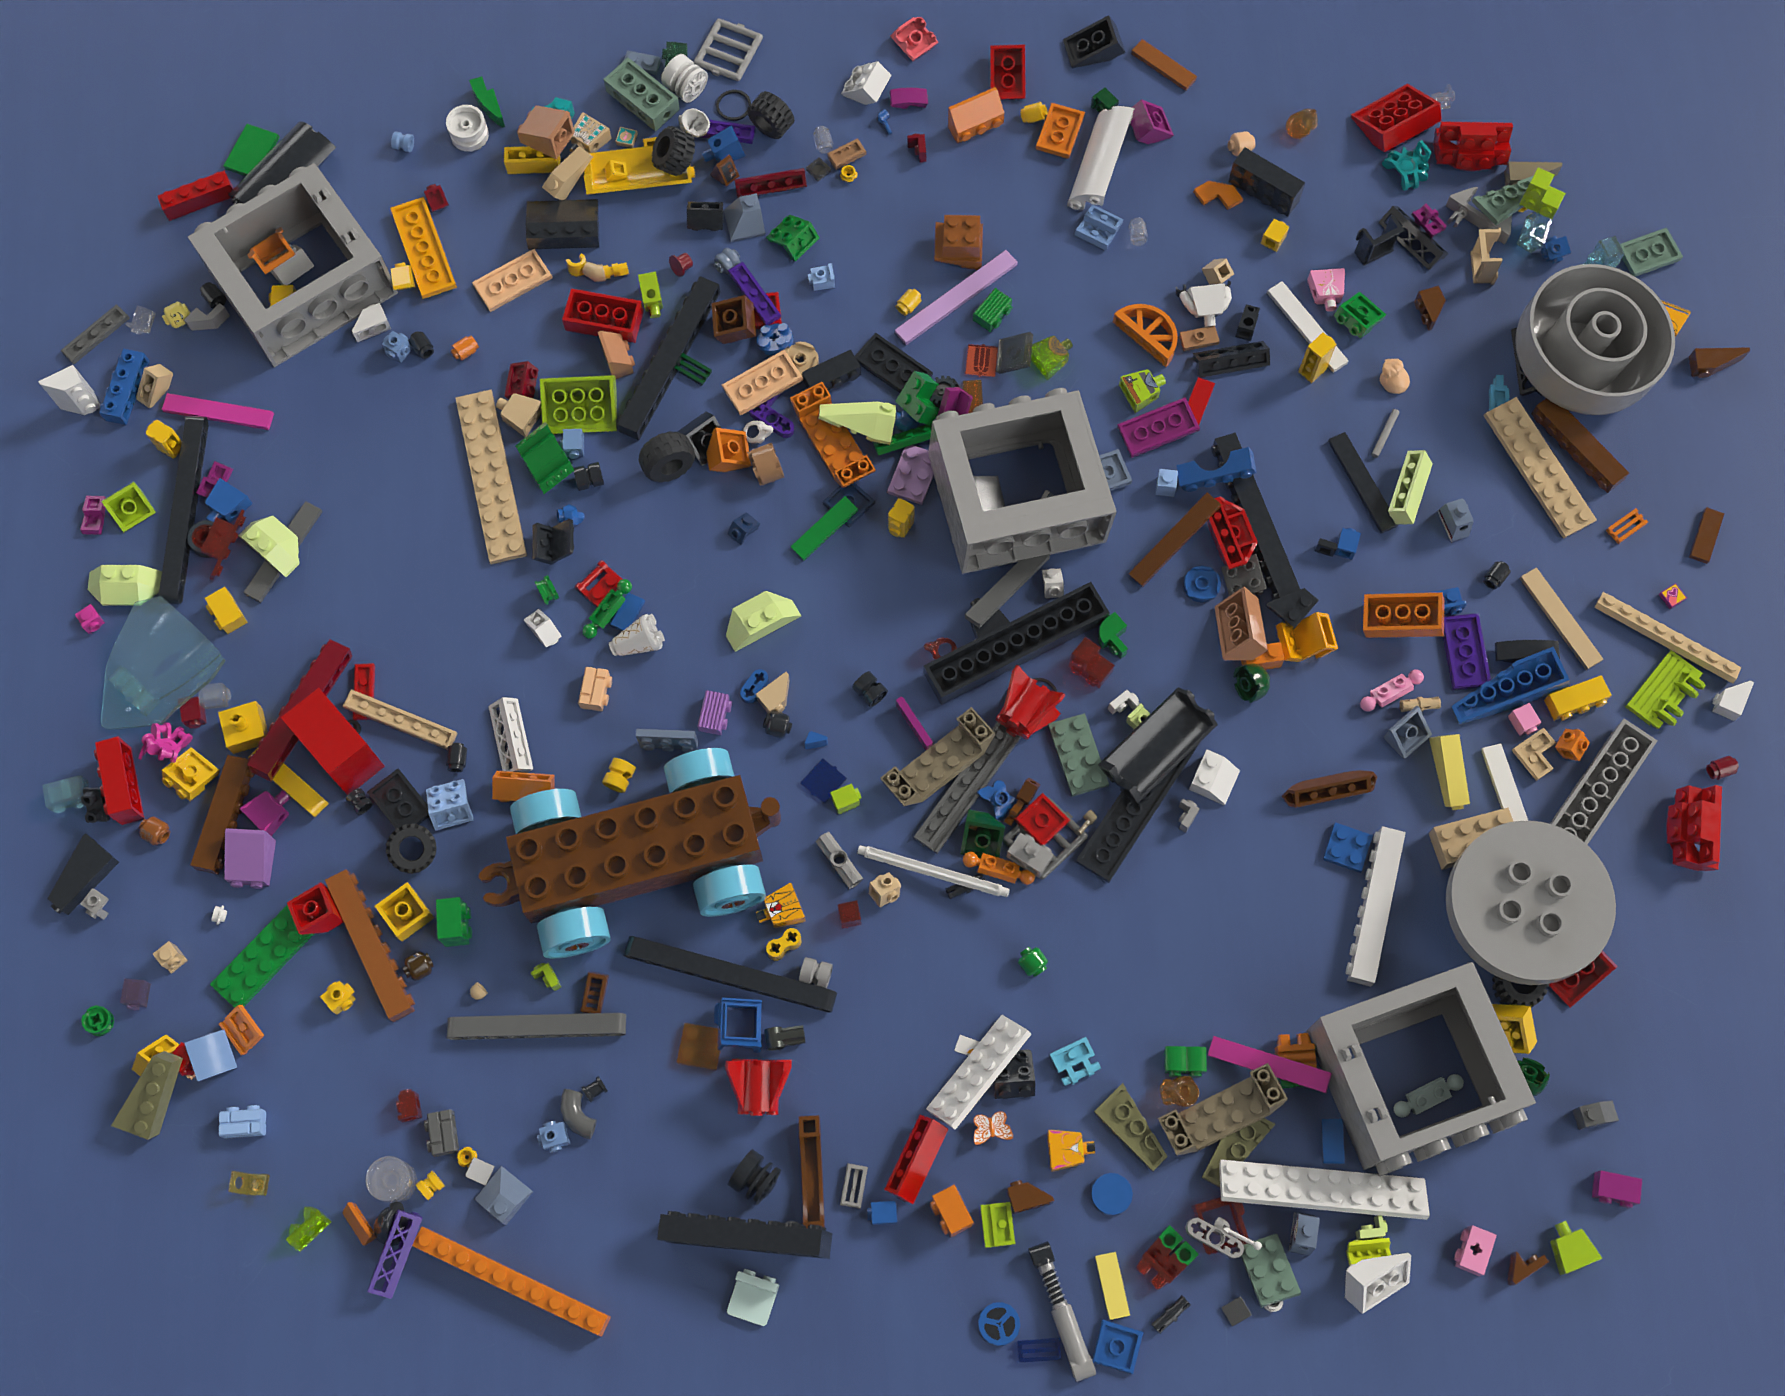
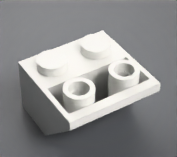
[841,61,891,105]
[265,244,314,285]

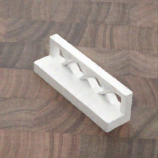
[488,697,533,772]

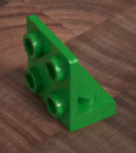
[766,215,820,261]

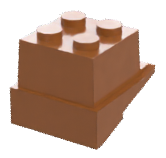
[934,215,983,270]

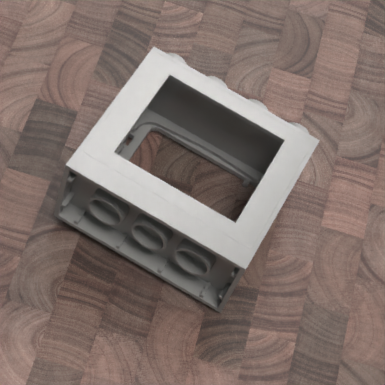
[928,388,1117,574]

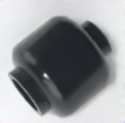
[762,711,792,738]

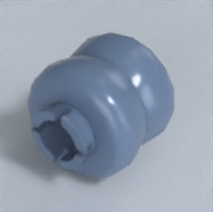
[714,248,740,274]

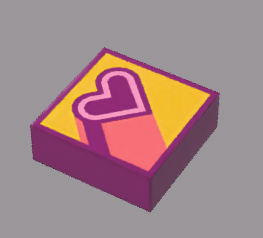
[1658,583,1687,609]

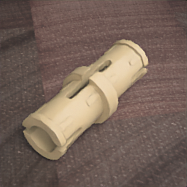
[1399,697,1441,712]

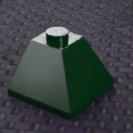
[960,809,1005,858]

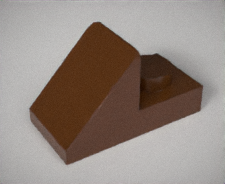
[1507,1251,1549,1286]

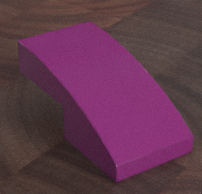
[890,88,928,109]
[196,461,233,498]
[80,496,106,535]

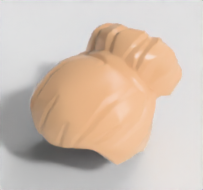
[1380,358,1410,394]

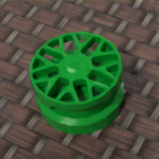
[534,575,559,605]
[81,1005,114,1036]

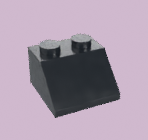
[677,411,721,466]

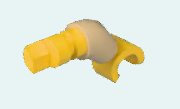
[566,253,629,282]

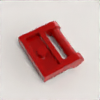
[575,560,622,607]

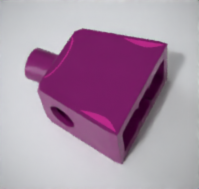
[240,790,291,836]

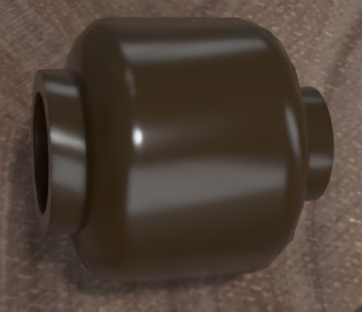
[402,951,434,981]

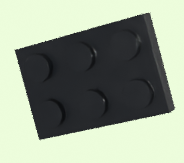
[367,768,430,829]

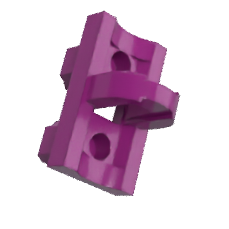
[1412,203,1447,238]

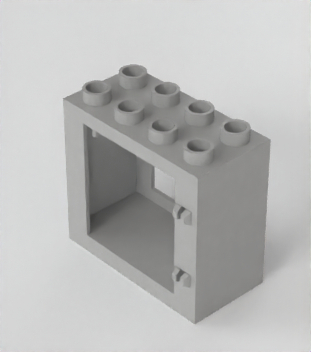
[188,163,398,368]
[1305,962,1536,1176]

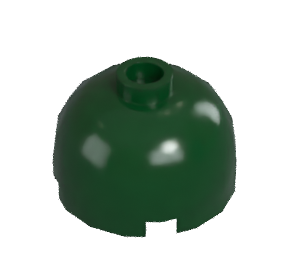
[1233,663,1270,703]
[1516,1058,1550,1096]

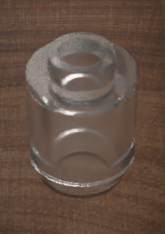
[812,126,834,154]
[1128,218,1148,246]

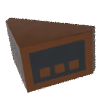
[710,155,739,187]

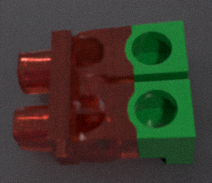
[1136,1225,1199,1290]

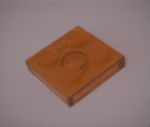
[677,1023,721,1070]

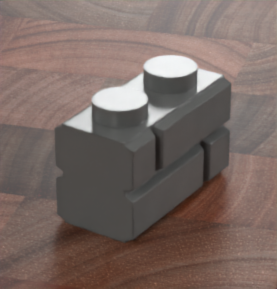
[424,1109,459,1157]

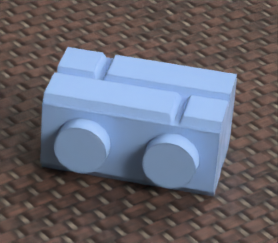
[219,1105,266,1139]

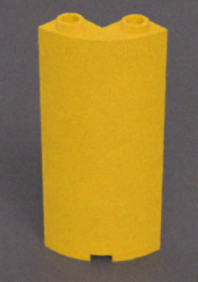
[584,146,695,195]

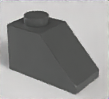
[1572,1101,1619,1130]

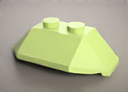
[238,516,299,577]
[88,565,162,606]
[726,591,801,652]

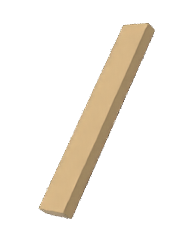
[1520,567,1604,670]
[343,689,458,750]

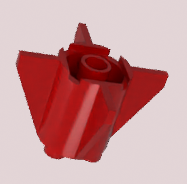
[995,665,1065,740]
[725,1059,792,1116]

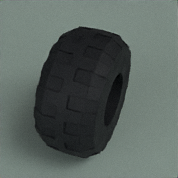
[638,431,695,483]

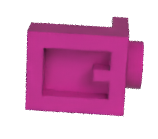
[75,604,105,634]

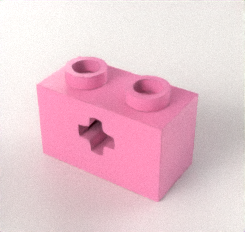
[1454,1225,1497,1276]

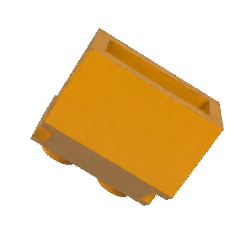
[1275,612,1338,662]

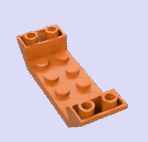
[790,382,876,488]

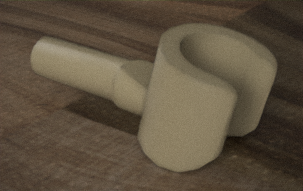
[1077,810,1097,835]

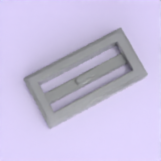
[840,1163,868,1209]

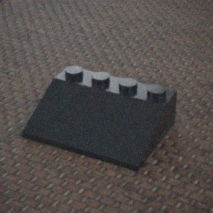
[526,199,600,250]

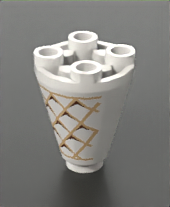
[609,614,665,656]

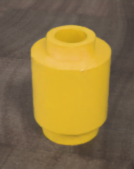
[1020,102,1047,123]
[895,289,922,316]

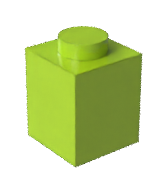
[830,783,862,815]

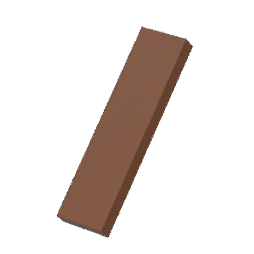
[1131,39,1197,91]

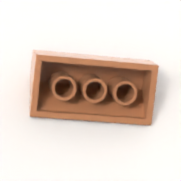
[1214,587,1268,660]

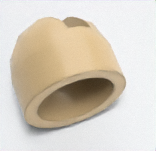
[470,982,488,1000]

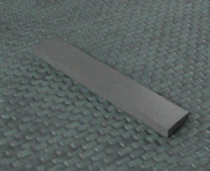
[244,501,323,603]
[965,554,1050,628]

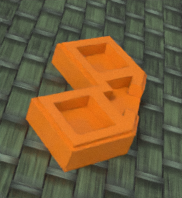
[1193,181,1243,210]

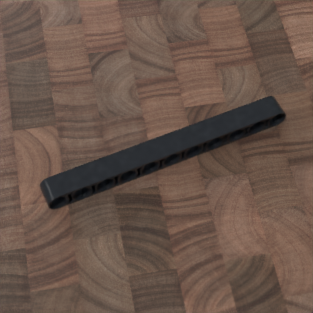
[159,416,209,604]
[623,936,837,1013]

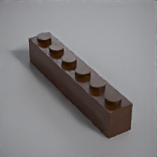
[1531,398,1629,493]
[190,755,255,875]

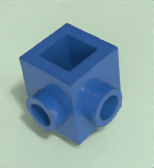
[1541,236,1571,264]

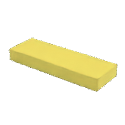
[1095,1252,1130,1320]

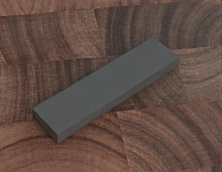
[60,304,130,364]

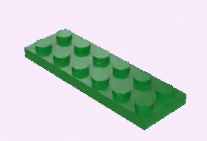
[210,896,315,1008]

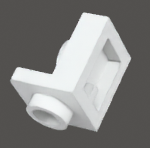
[1108,690,1140,715]

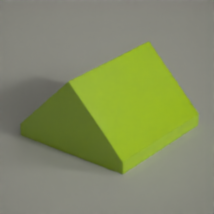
[101,482,156,532]

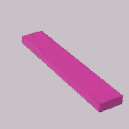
[162,393,274,430]
[1208,1036,1332,1093]

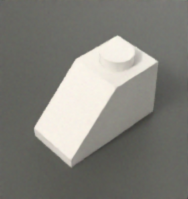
[352,303,391,342]
[524,609,562,648]
[1712,681,1754,721]

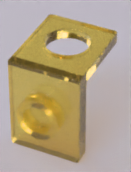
[228,1171,270,1196]

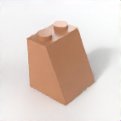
[517,106,575,160]

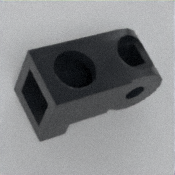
[1235,304,1260,341]

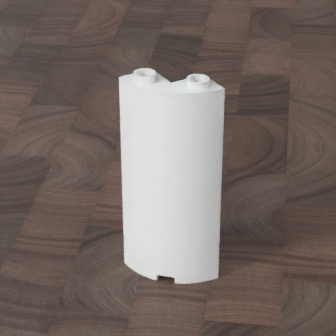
[1067,106,1134,210]

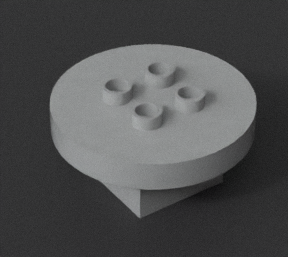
[1446,821,1616,985]

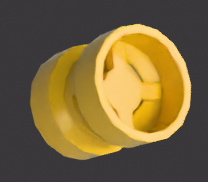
[416,1171,445,1200]

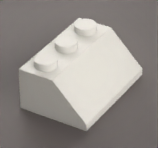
[38,365,100,415]

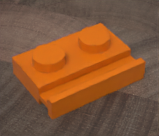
[219,1005,265,1055]

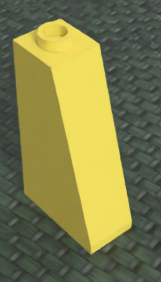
[1429,734,1470,810]

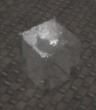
[199,683,231,709]

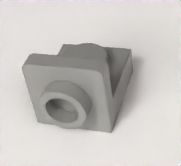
[1179,799,1200,833]

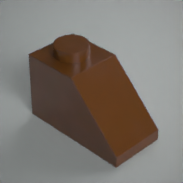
[1007,1180,1054,1214]

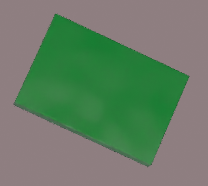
[223,124,280,176]

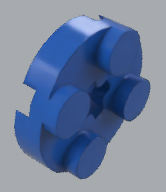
[757,323,794,356]

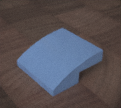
[1074,205,1124,250]
[184,1030,237,1082]

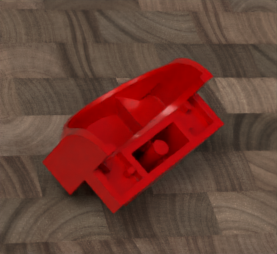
[1434,122,1513,172]
[1667,785,1722,871]

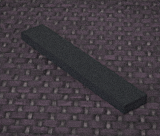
[1328,432,1399,534]

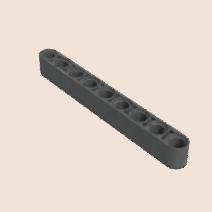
[447,1013,626,1040]

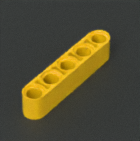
[248,748,329,818]

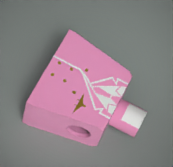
[1307,268,1345,312]

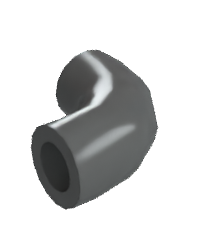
[560,1089,597,1140]

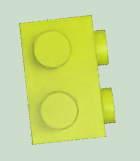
[1346,1237,1391,1265]

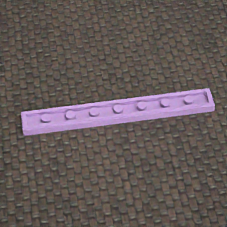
[895,250,1017,345]

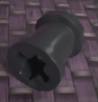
[581,1076,608,1102]

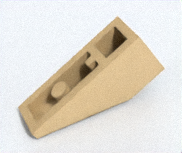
[542,146,593,200]

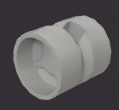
[799,957,833,989]

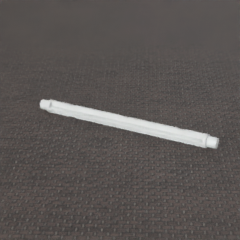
[858,845,1010,897]

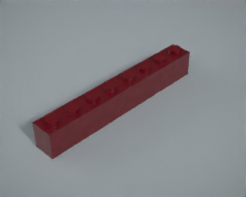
[247,639,353,782]

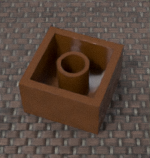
[711,295,756,344]

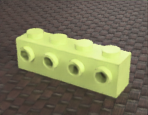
[1388,450,1433,524]

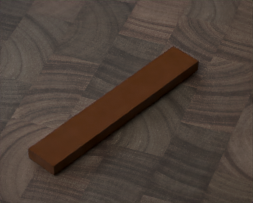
[1129,492,1221,587]

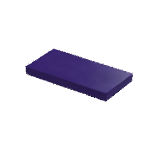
[1443,613,1491,690]

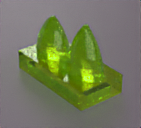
[286,1207,332,1251]

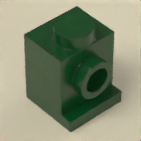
[1091,87,1119,113]

